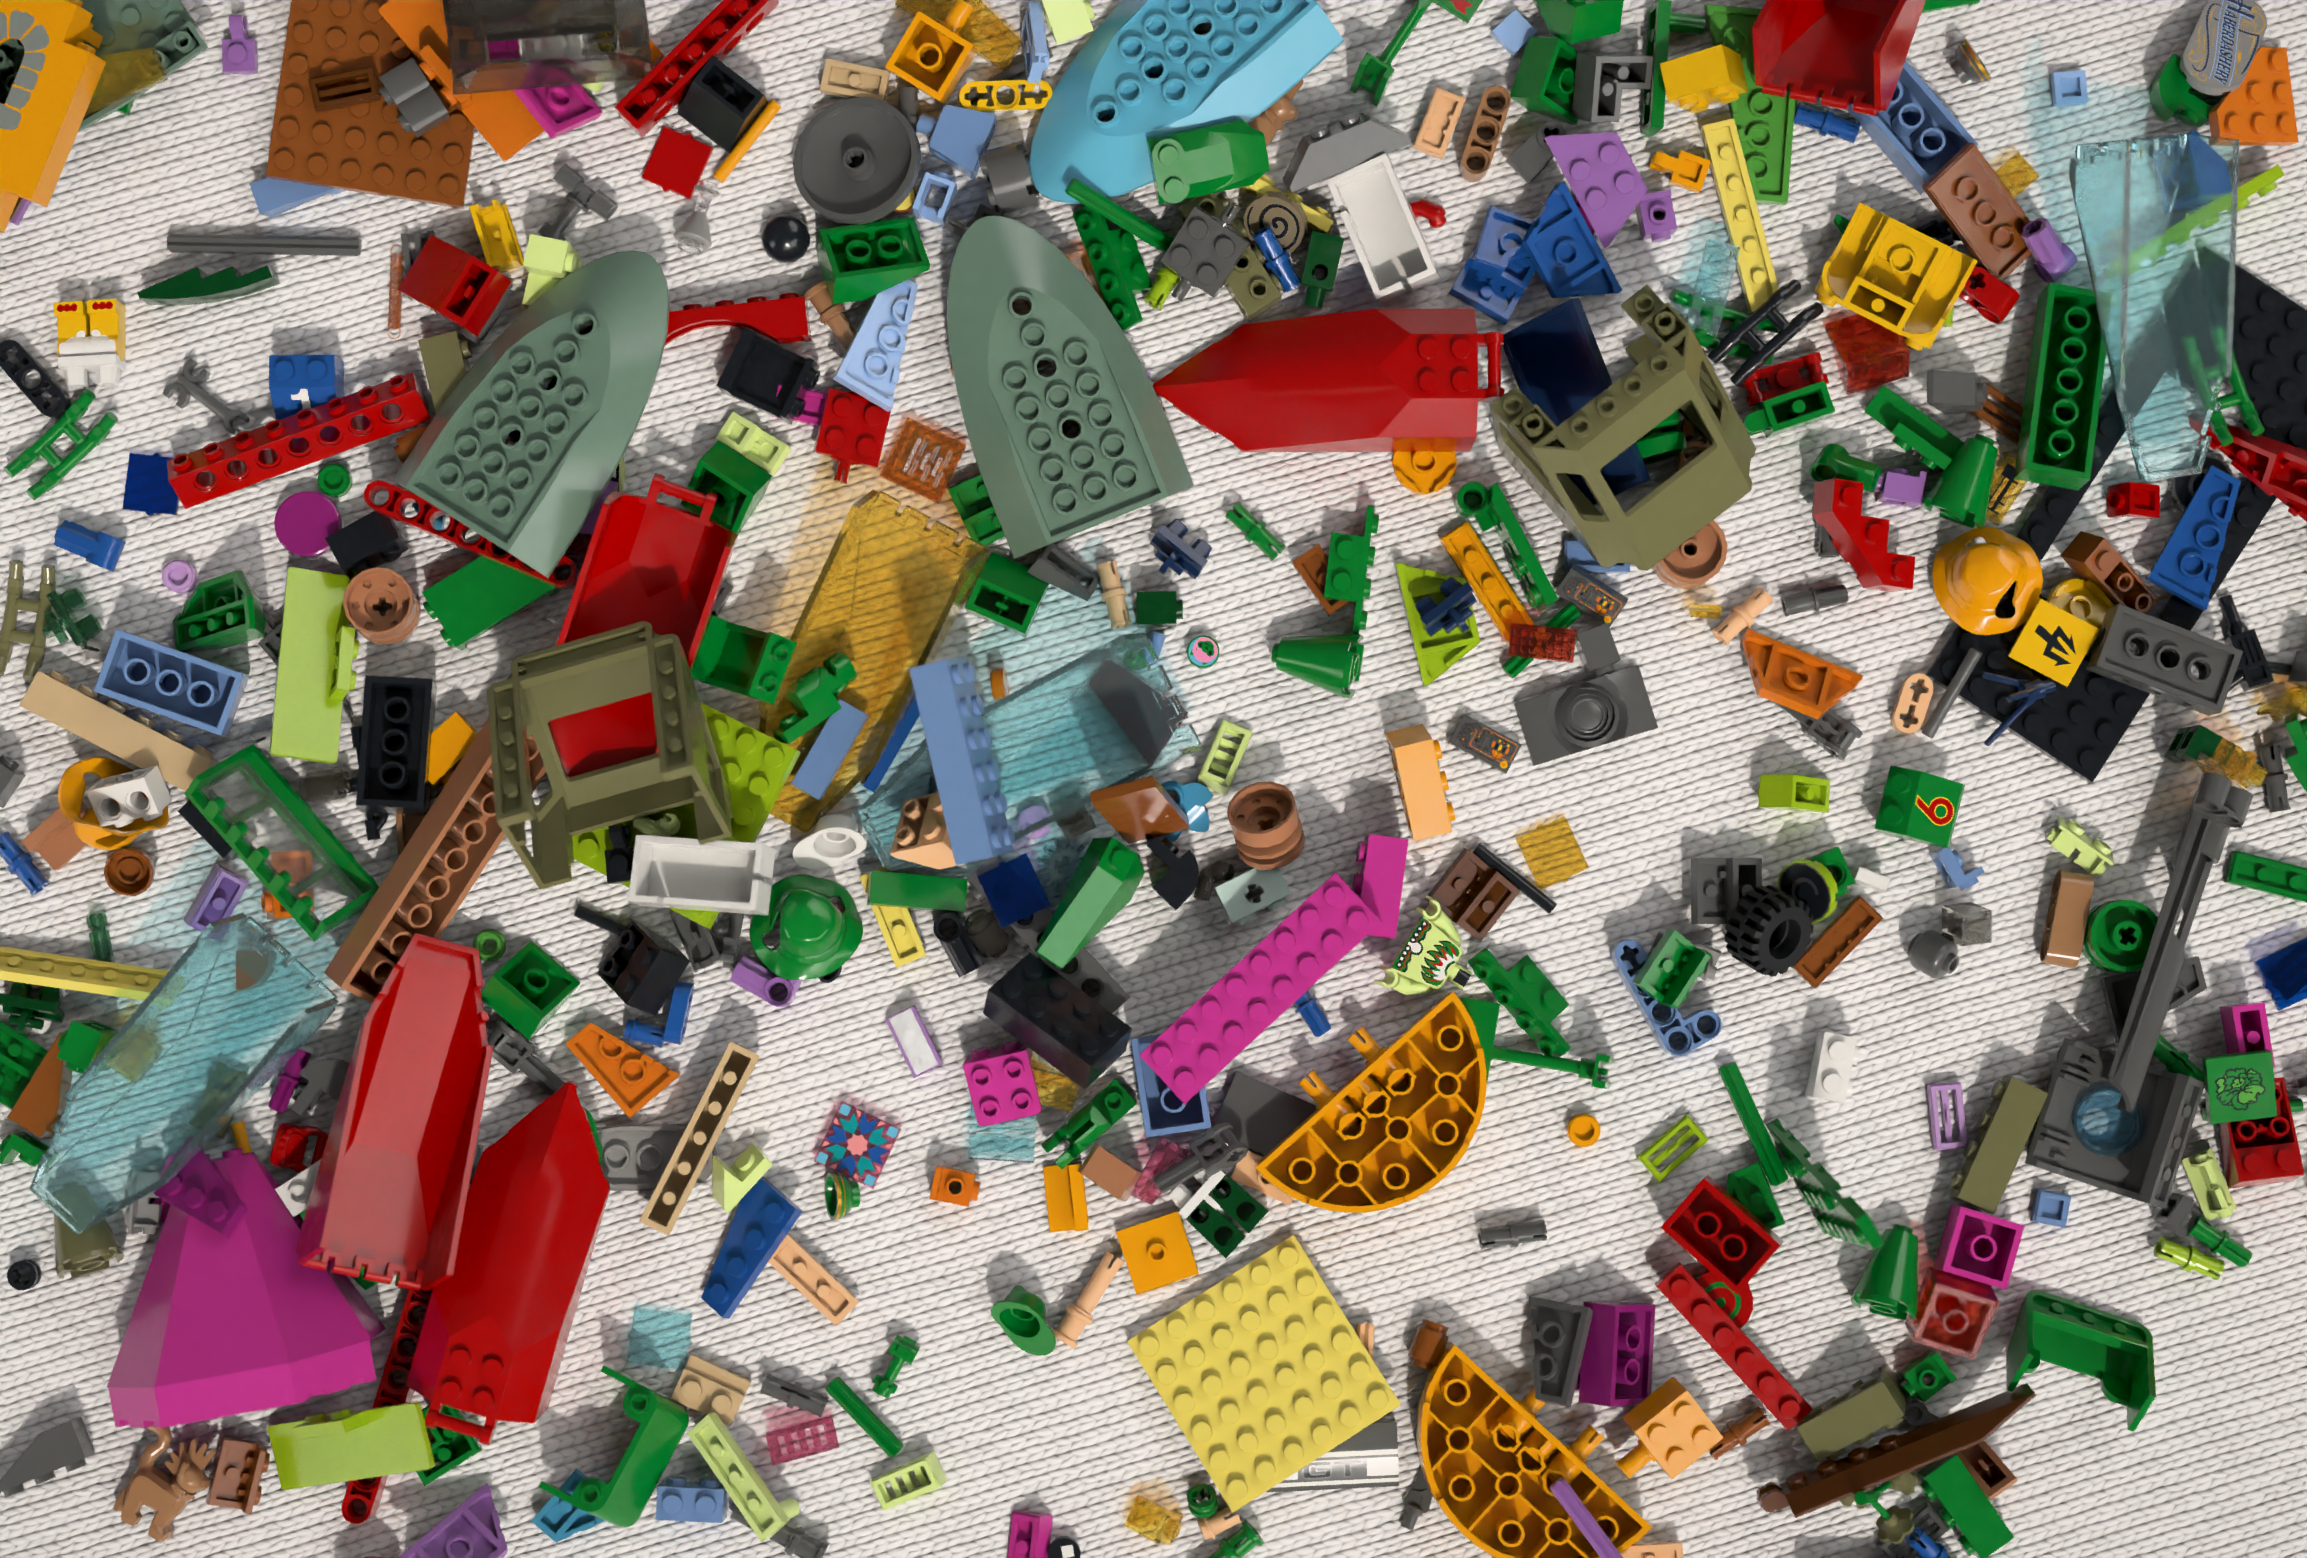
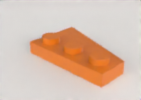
[565,1022,680,1119]

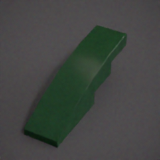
[137,265,280,306]

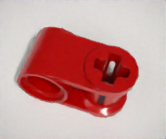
[1959,267,2020,324]

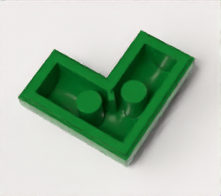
[416,1405,483,1486]

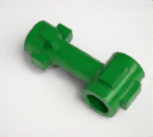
[872,1335,921,1399]

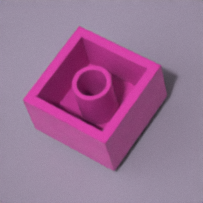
[1934,1204,2025,1290]

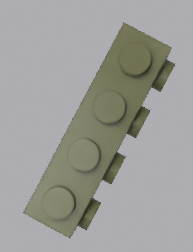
[1179,193,1283,322]
[1950,1076,2048,1214]

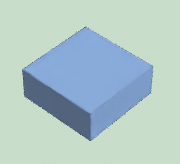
[1491,9,1538,57]
[2050,70,2088,107]

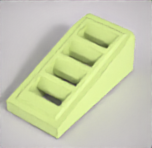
[1197,719,1253,795]
[870,1451,947,1511]

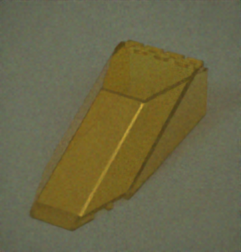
[759,489,989,833]

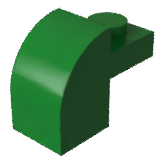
[2150,54,2213,128]

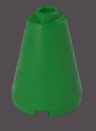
[1921,434,1998,529]
[1271,633,1364,699]
[1851,1224,1918,1320]

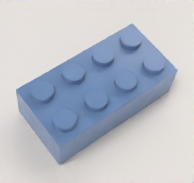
[1847,60,1979,195]
[94,629,250,737]

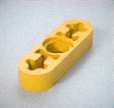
[958,80,1053,112]

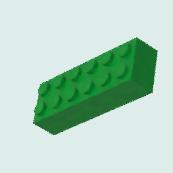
[2014,282,2114,490]

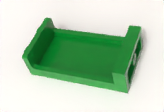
[422,546,562,651]
[691,615,797,705]

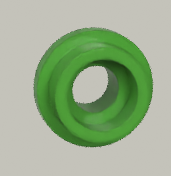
[473,929,506,962]

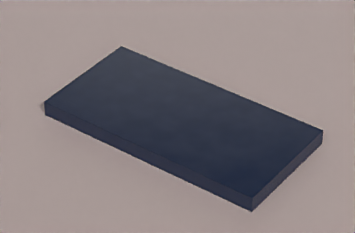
[1502,297,1651,506]

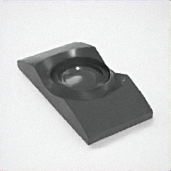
[1514,666,1658,766]

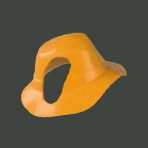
[1932,527,2043,635]
[58,757,169,850]

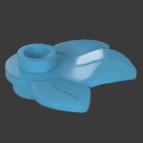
[1161,781,1213,842]

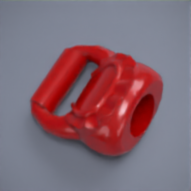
[270,1123,328,1173]

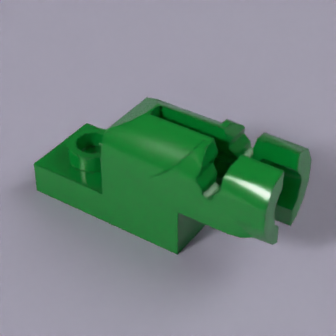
[771,652,857,744]
[1041,1079,1137,1169]

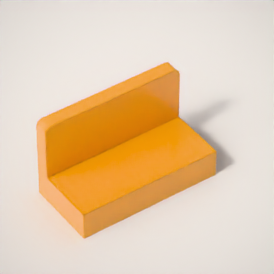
[1043,1162,1089,1232]

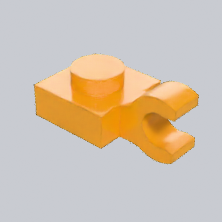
[1649,150,1711,194]

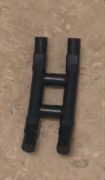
[1708,279,1824,387]

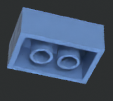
[1131,1034,1211,1137]

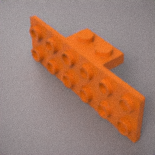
[378,0,545,162]

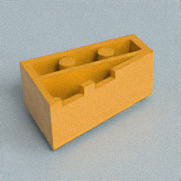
[1385,724,1455,841]

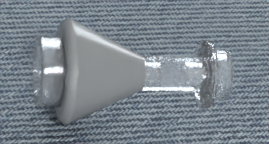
[674,180,720,255]

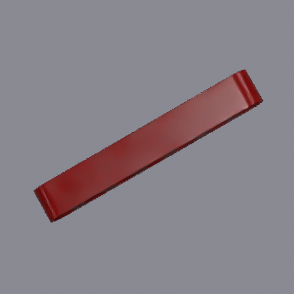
[363,480,580,590]

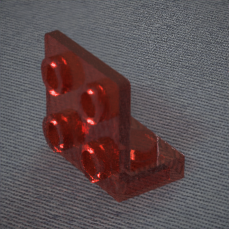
[1825,314,1910,395]

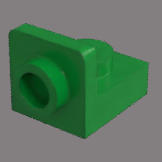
[0,1131,57,1167]

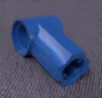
[54,520,126,572]

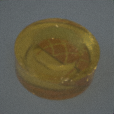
[1689,604,1722,619]

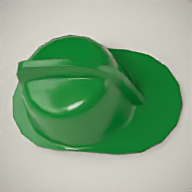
[991,1285,1056,1356]

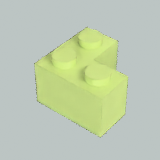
[522,234,582,309]

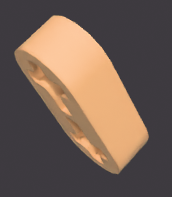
[1891,673,1934,734]

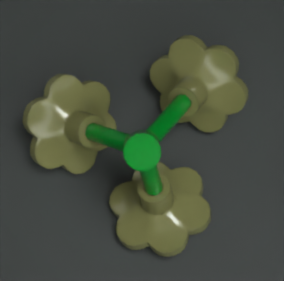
[1839,1471,1919,1544]

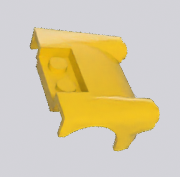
[1813,202,1978,352]

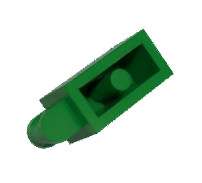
[1742,381,1835,438]

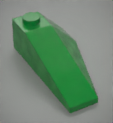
[1034,837,1145,969]

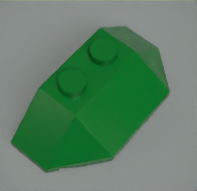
[173,570,266,653]

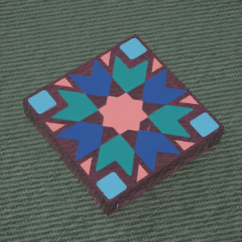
[814,1101,902,1189]

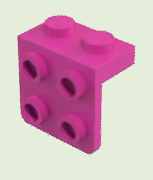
[963,1039,1042,1126]

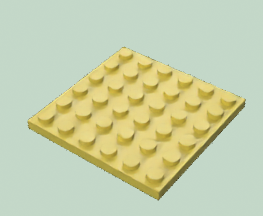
[1127,1235,1401,1513]

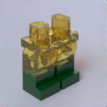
[2164,725,2268,790]

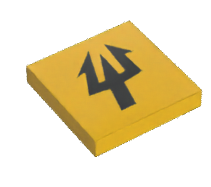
[2007,598,2100,687]

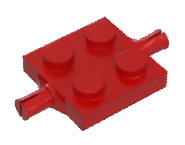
[813,388,891,484]

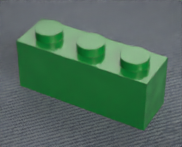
[1917,1453,2015,1558]

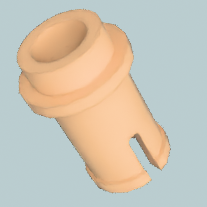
[1197,1506,1242,1540]

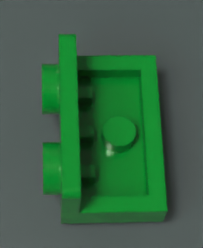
[1633,928,1711,1009]

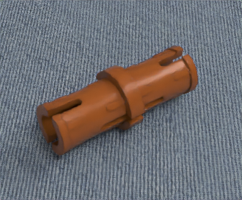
[1709,1406,1770,1461]

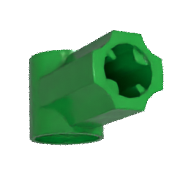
[1810,443,1881,492]

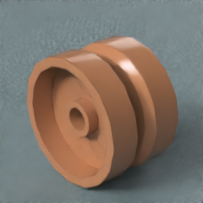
[1652,520,1728,590]

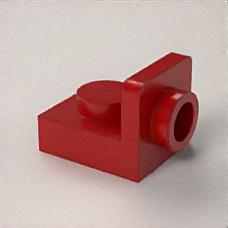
[2107,482,2160,519]

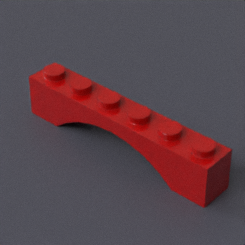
[664,293,812,347]

